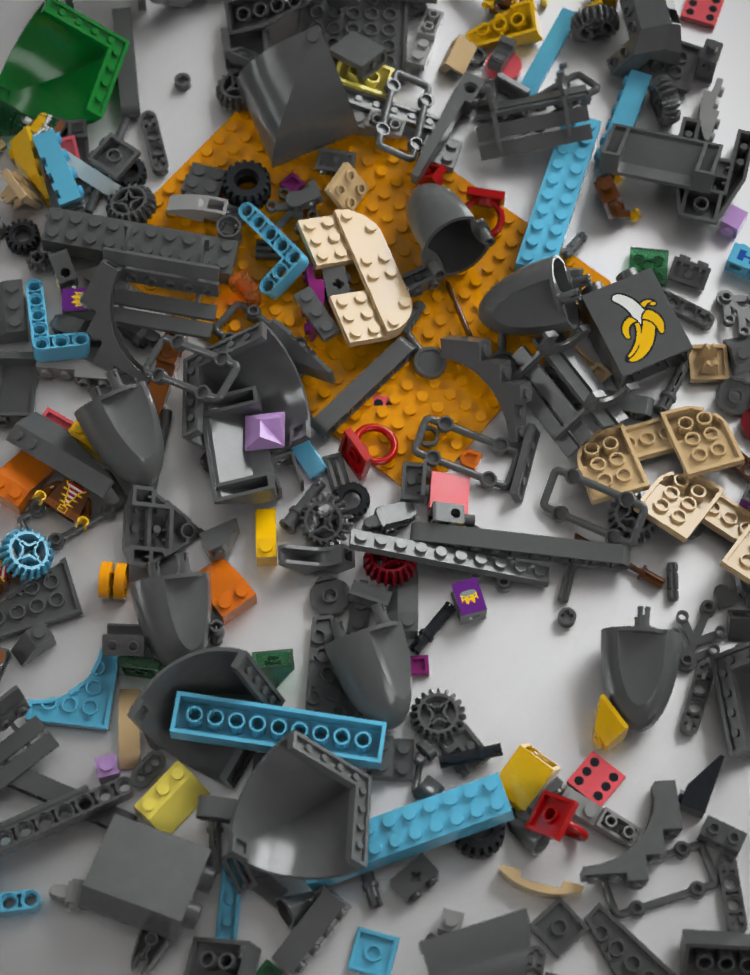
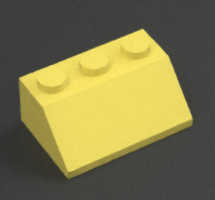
[336,61,395,99]
[134,760,210,834]

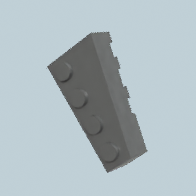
[271,888,352,975]

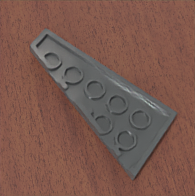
[305,614,361,718]
[584,903,676,975]

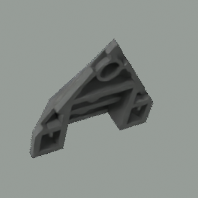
[122,485,204,567]

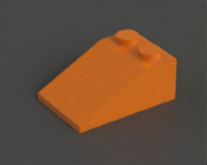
[0,450,56,515]
[199,558,257,625]

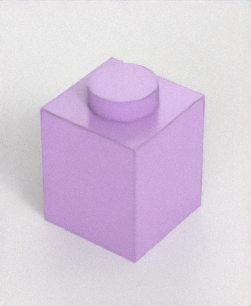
[718,204,749,239]
[94,753,121,785]

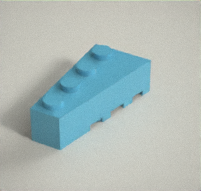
[32,128,85,209]

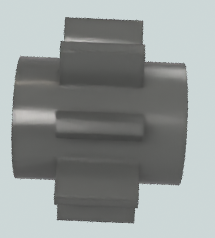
[26,249,50,274]

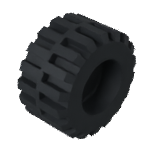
[223,160,271,209]
[453,823,506,859]

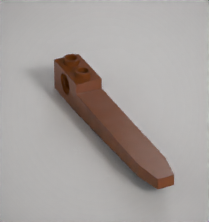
[148,332,188,420]

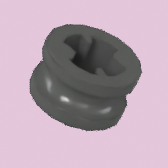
[174,73,191,91]
[557,607,576,628]

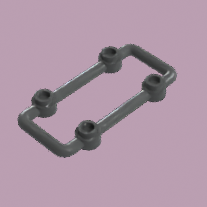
[374,70,434,162]
[501,72,600,135]
[212,301,317,378]
[143,334,241,403]
[411,415,520,490]
[540,467,648,547]
[17,469,128,553]
[600,841,719,919]

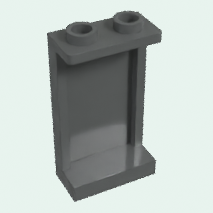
[0,351,38,426]

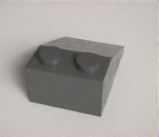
[184,937,261,975]

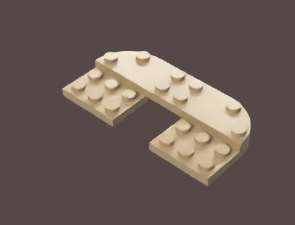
[296,209,412,347]
[577,406,745,505]
[634,471,750,585]

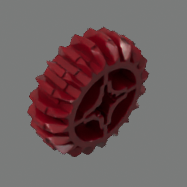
[363,553,418,588]

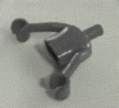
[411,752,463,802]

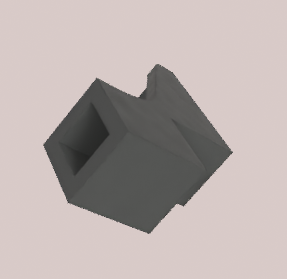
[278,543,355,575]

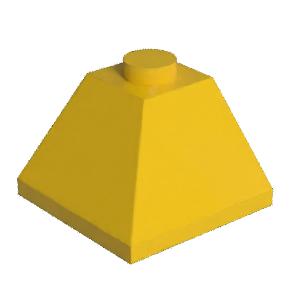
[592,694,629,753]

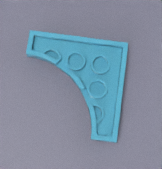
[25,648,121,731]

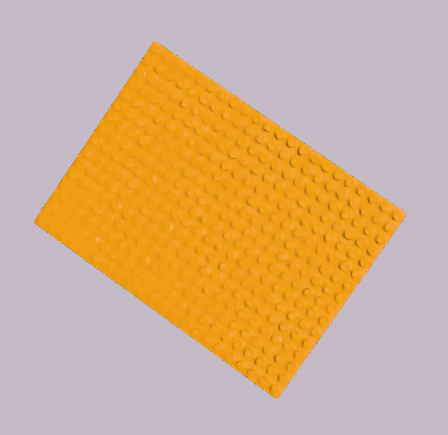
[100,109,611,486]

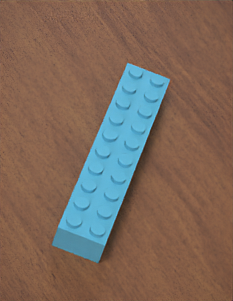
[514,118,602,271]
[170,691,387,770]
[307,772,515,891]

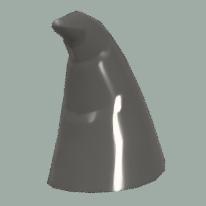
[506,807,550,855]
[275,884,327,929]

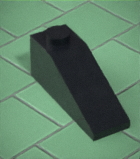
[678,755,725,819]

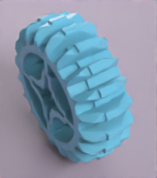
[0,527,54,582]

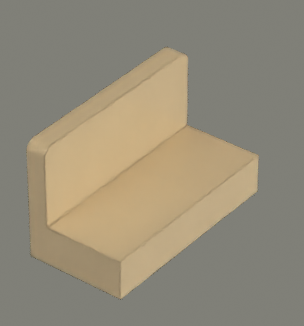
[438,35,477,76]

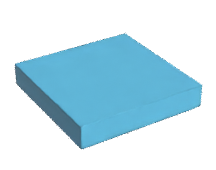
[347,927,400,975]

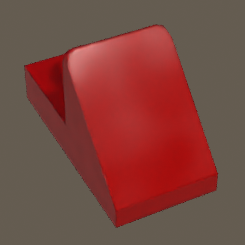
[410,164,447,185]

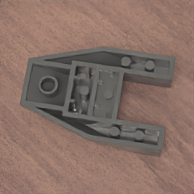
[674,116,750,225]

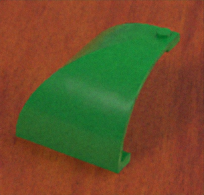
[0,0,130,125]

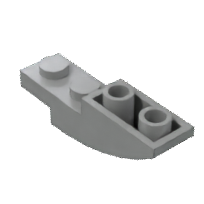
[406,8,444,71]
[698,77,725,143]
[352,108,406,139]
[166,194,243,227]
[36,358,111,389]
[561,786,642,847]

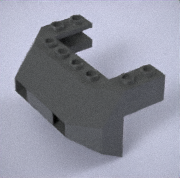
[593,0,682,79]

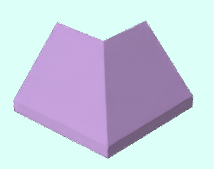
[245,412,285,451]

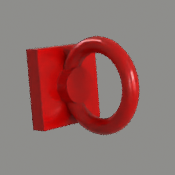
[465,186,505,237]
[338,424,398,481]
[525,790,589,842]

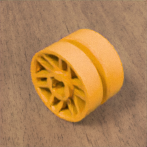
[98,561,129,600]

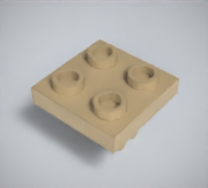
[324,162,369,211]
[0,169,44,210]
[688,343,730,383]

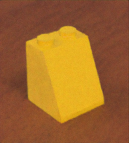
[499,743,561,811]

